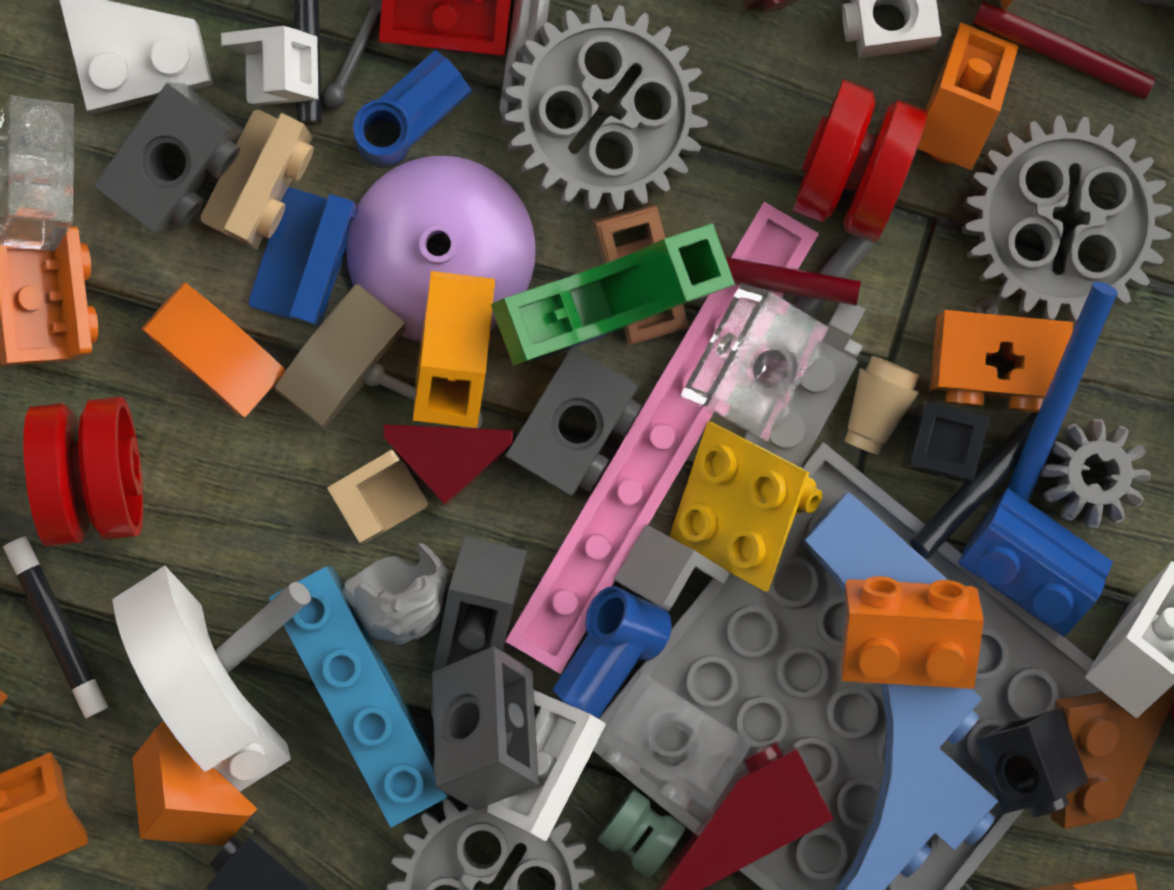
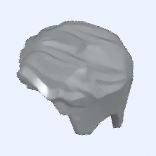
[342,543,452,645]

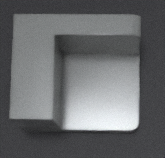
[614,524,730,612]

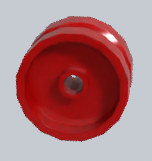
[792,79,928,244]
[23,396,144,547]

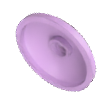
[346,156,536,343]

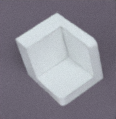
[221,25,318,106]

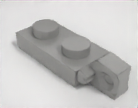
[744,303,866,467]

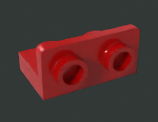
[379,0,511,56]

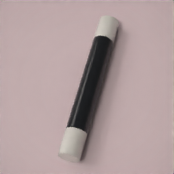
[3,536,109,719]

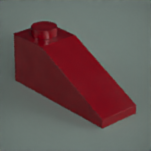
[654,741,834,890]

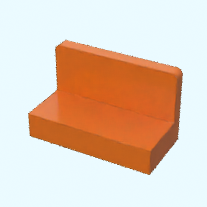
[0,752,88,881]

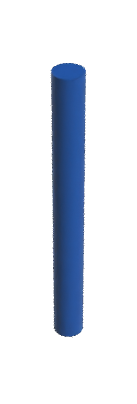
[1006,282,1118,502]

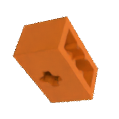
[930,310,1073,412]

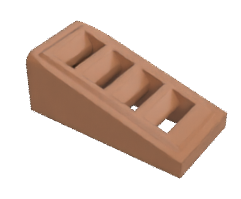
[591,202,689,345]

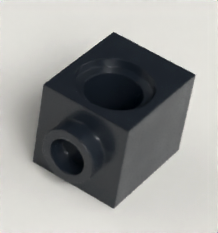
[901,401,990,483]
[976,708,1089,817]

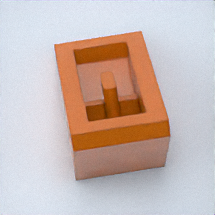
[132,721,257,846]

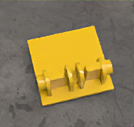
[669,421,822,592]

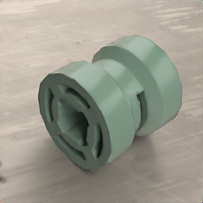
[596,788,686,879]

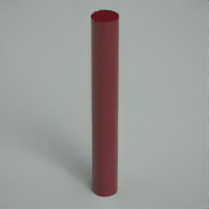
[972,0,1156,100]
[725,257,861,306]

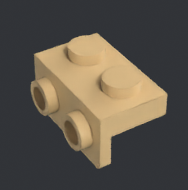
[201,110,314,250]

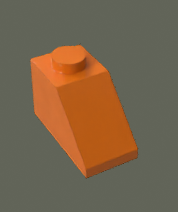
[917,22,1019,171]

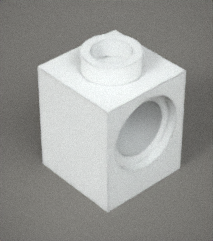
[842,0,941,59]

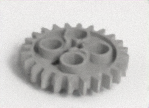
[501,4,708,213]
[961,115,1172,323]
[387,797,595,890]

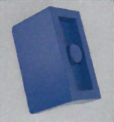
[249,187,358,329]

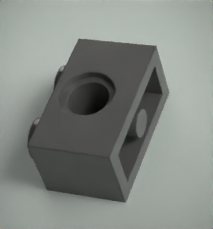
[94,82,244,233]
[506,346,642,498]
[431,646,539,810]

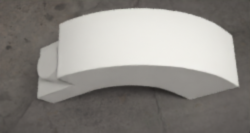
[112,566,291,791]

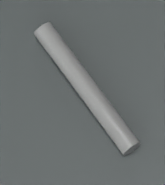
[215,582,311,674]

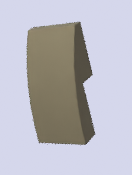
[274,283,406,430]

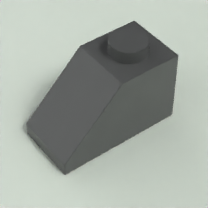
[433,536,527,672]

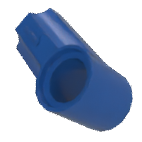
[353,50,472,168]
[552,586,672,718]

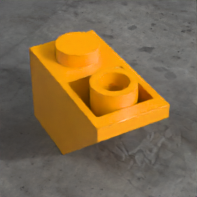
[413,271,495,428]

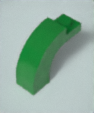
[491,223,735,366]

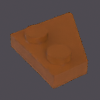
[1051,687,1174,829]

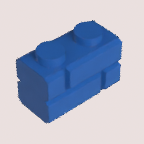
[958,488,1113,637]

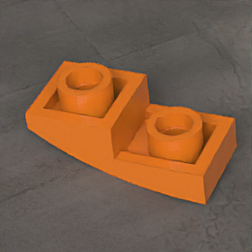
[141,282,286,418]

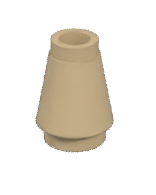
[844,356,919,455]

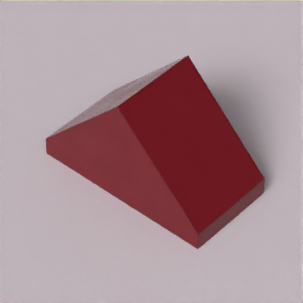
[383,424,515,506]

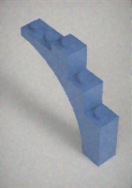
[800,492,998,890]

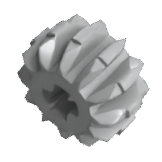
[1040,419,1151,528]

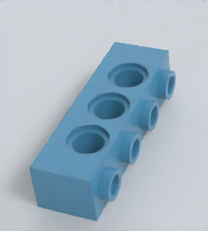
[269,566,449,828]

